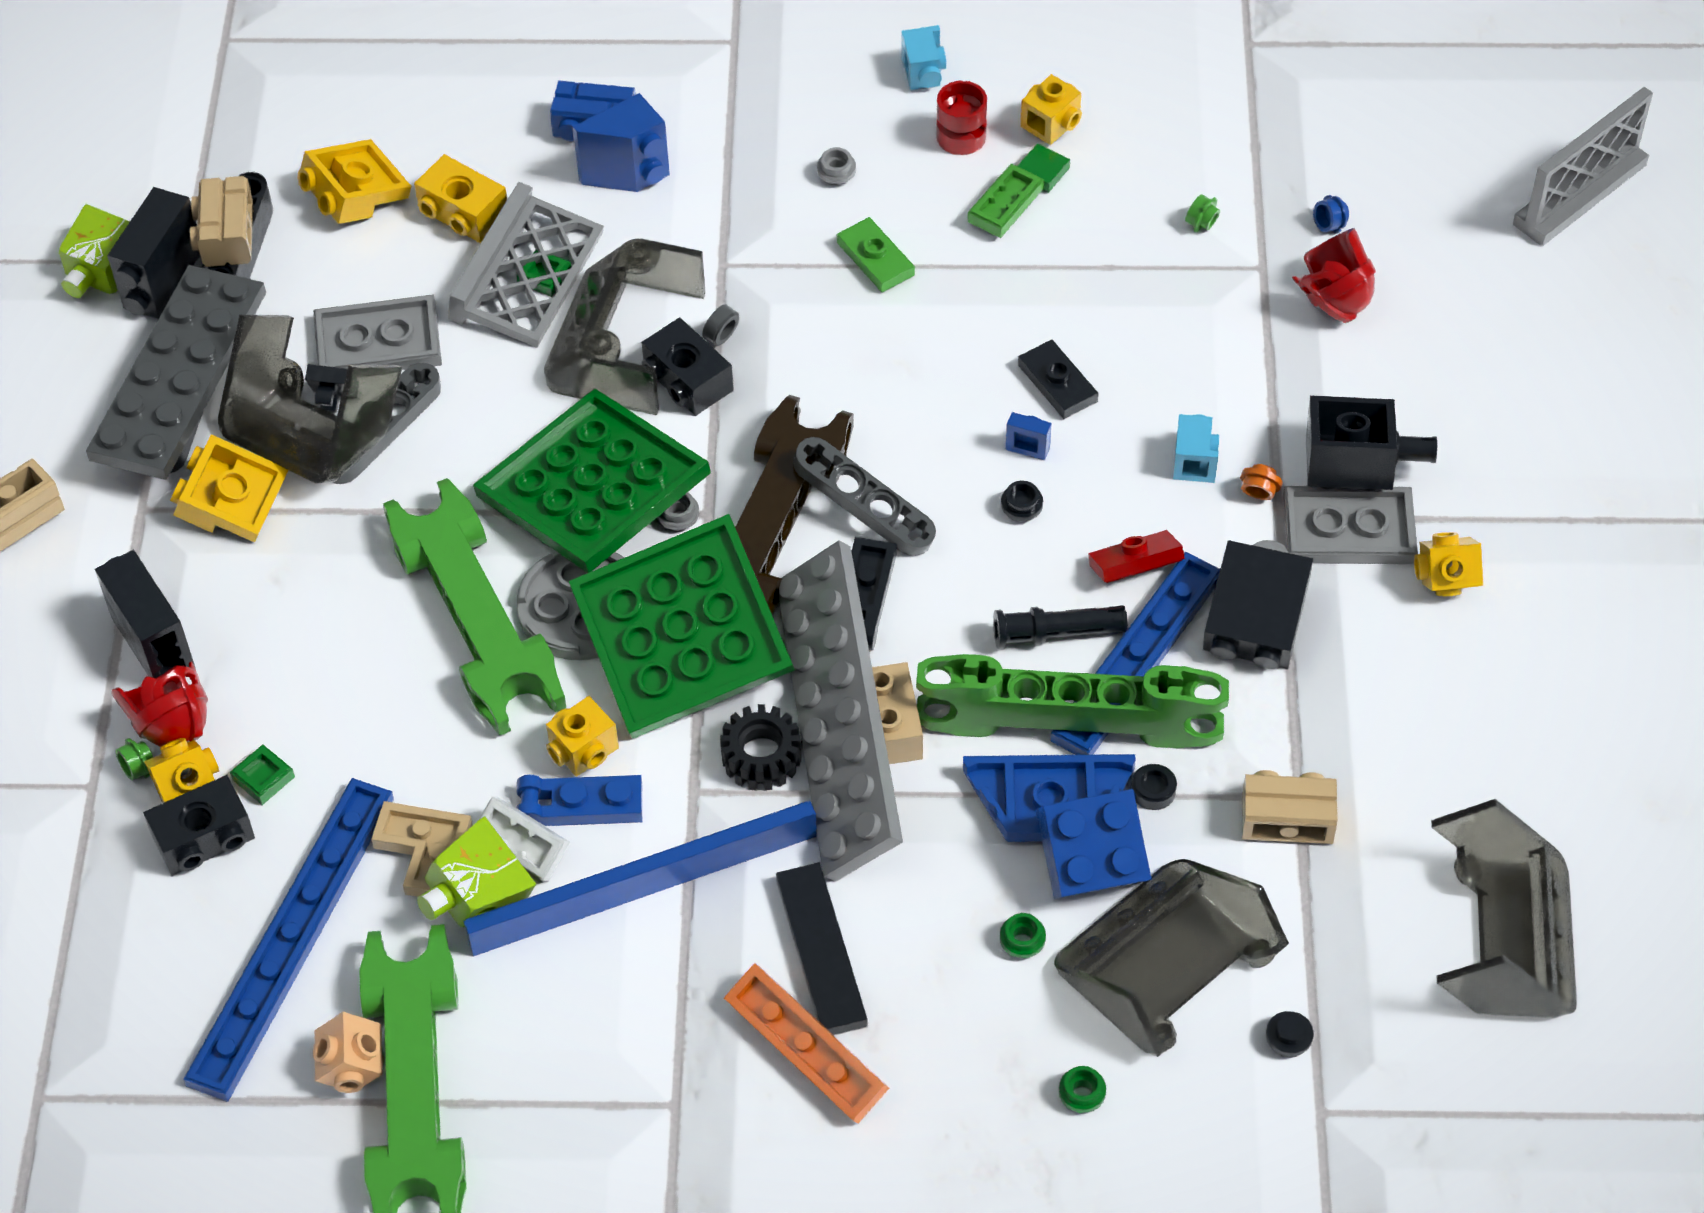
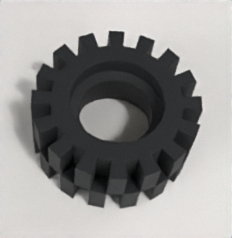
[720,704,801,791]

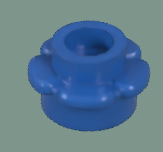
[1313,195,1349,234]

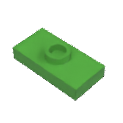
[967,163,1044,238]
[837,217,915,293]

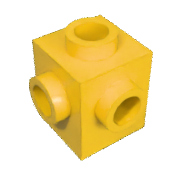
[1020,74,1082,145]
[1414,532,1483,596]
[546,696,619,777]
[144,738,220,803]

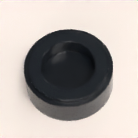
[1131,764,1177,810]

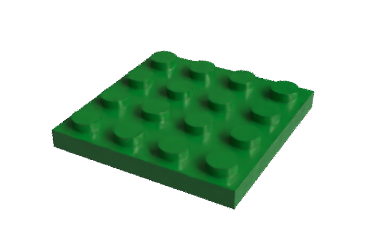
[473,388,711,573]
[569,514,795,739]

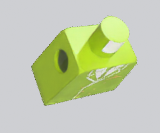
[59,204,130,298]
[417,816,537,928]

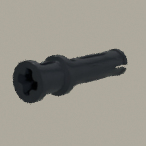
[993,605,1128,649]

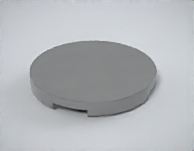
[517,552,625,660]

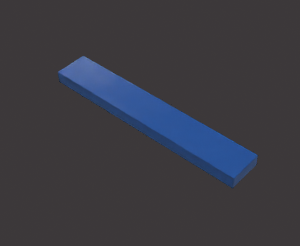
[1050,551,1220,755]

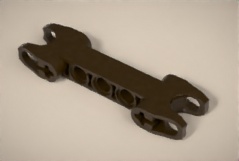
[735,395,854,616]

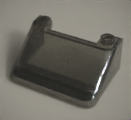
[1054,859,1289,1057]

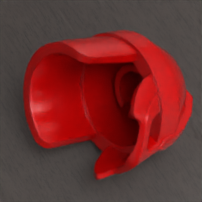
[1292,228,1376,323]
[111,661,208,747]

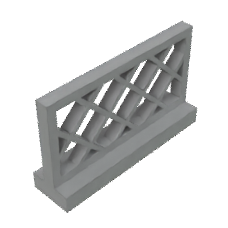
[1512,86,1653,247]
[448,181,604,348]

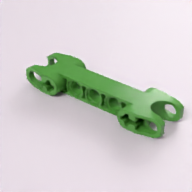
[382,478,567,735]
[916,654,1229,749]
[359,924,467,1213]

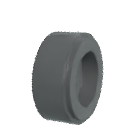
[702,304,739,346]

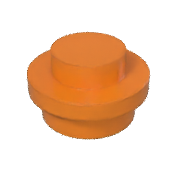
[1240,464,1283,500]

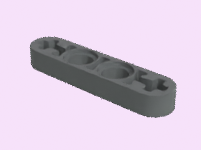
[320,363,441,484]
[793,437,936,556]

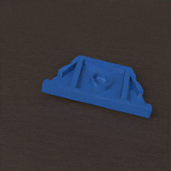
[963,754,1136,842]

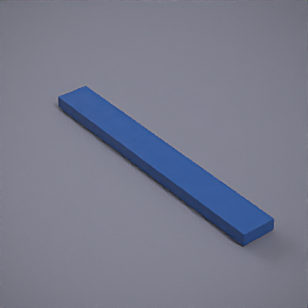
[183,778,394,1102]
[464,801,817,956]

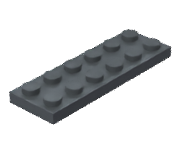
[86,265,266,480]

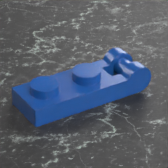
[516,775,643,826]

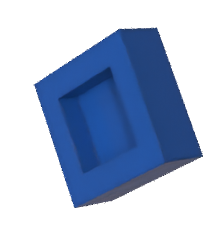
[1006,412,1052,461]

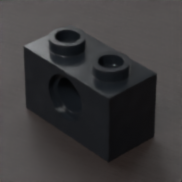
[641,317,734,416]
[143,775,255,876]

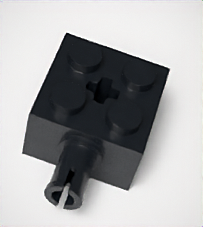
[1306,395,1438,491]

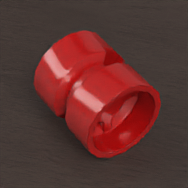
[936,80,987,155]

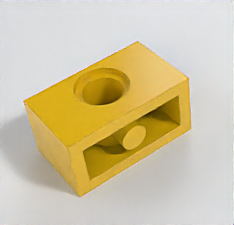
[414,154,507,243]

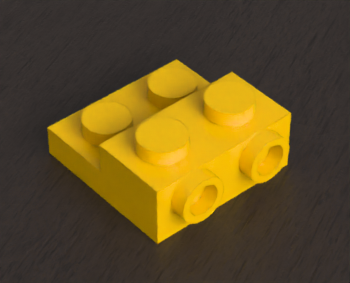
[297,139,412,224]
[170,434,289,543]

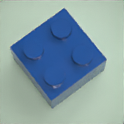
[1036,789,1152,899]

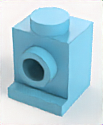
[901,25,947,91]
[1173,414,1219,483]

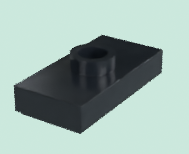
[1018,339,1099,419]

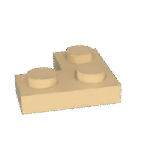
[371,801,473,897]

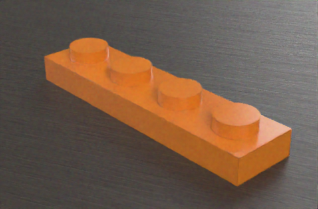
[724,963,889,1124]

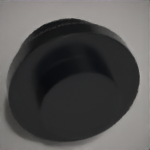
[1001,480,1043,521]
[1266,1011,1314,1058]

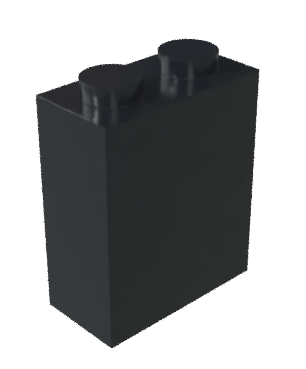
[107,186,200,319]
[1203,540,1313,669]
[94,549,196,678]

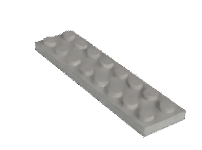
[779,540,903,882]

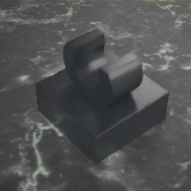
[305,364,357,413]

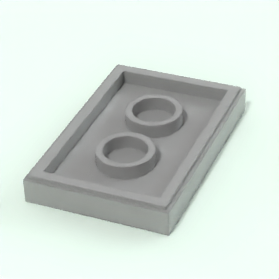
[313,294,442,376]
[1283,486,1418,564]

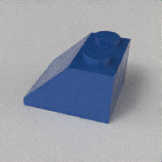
[572,93,670,192]

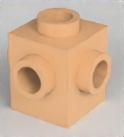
[313,1011,384,1093]

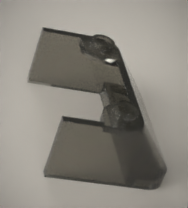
[544,238,706,415]
[218,315,402,483]
[1431,799,1577,1018]

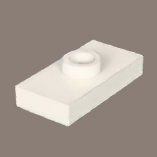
[479,796,570,881]

